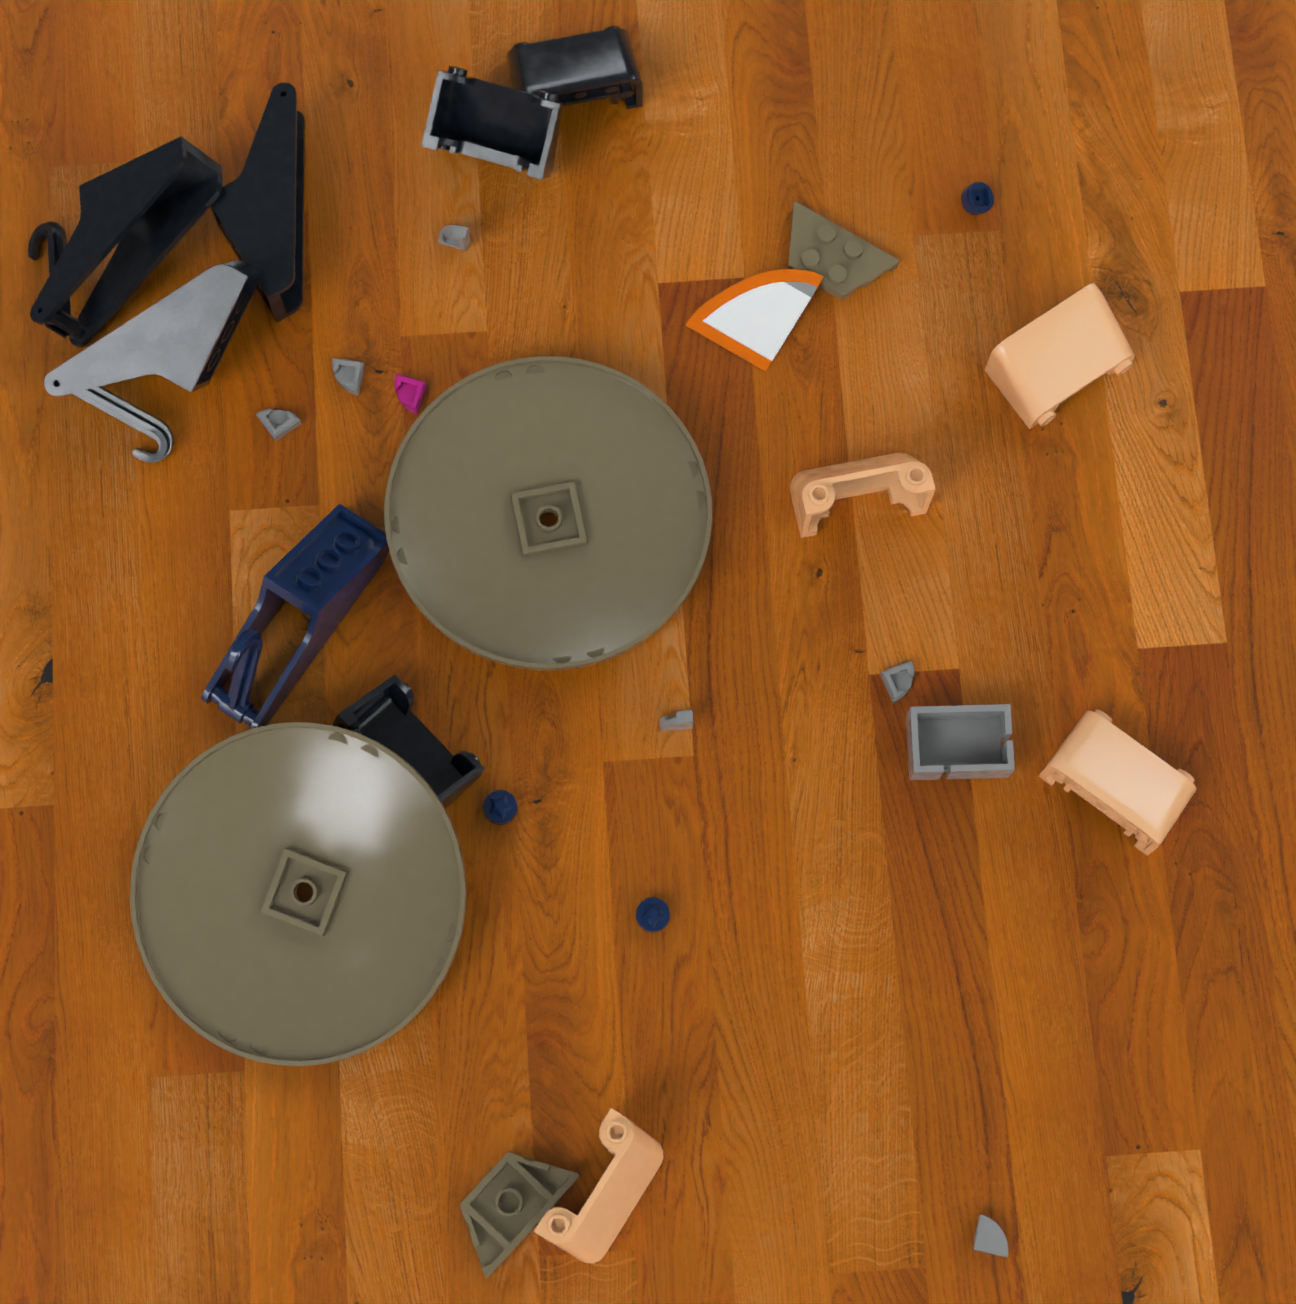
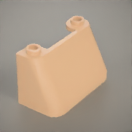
[985,283,1135,429]
[790,453,936,538]
[1039,709,1197,856]
[534,1108,663,1263]

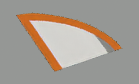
[685,269,824,372]

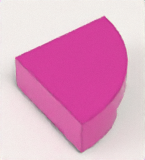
[395,374,427,415]

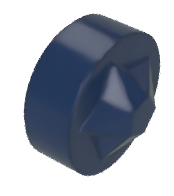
[961,182,994,215]
[484,790,518,825]
[636,898,670,933]

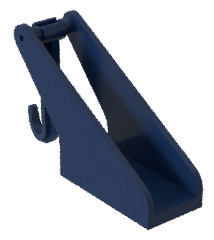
[201,504,389,729]

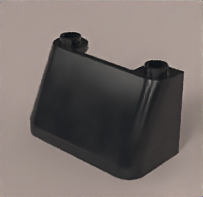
[507,26,642,109]
[421,65,563,180]
[332,675,485,809]

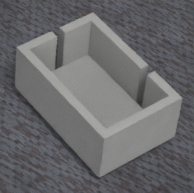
[906,704,1015,780]

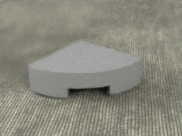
[437,225,470,251]
[332,358,365,396]
[256,409,302,442]
[880,661,914,704]
[659,709,694,732]
[972,1214,1008,1258]

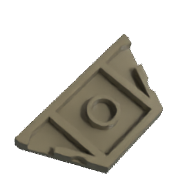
[788,202,900,301]
[459,1152,580,1278]

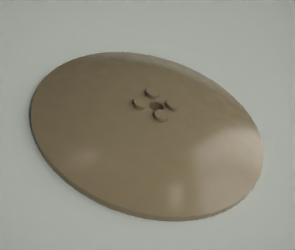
[384,356,712,670]
[130,722,467,1066]

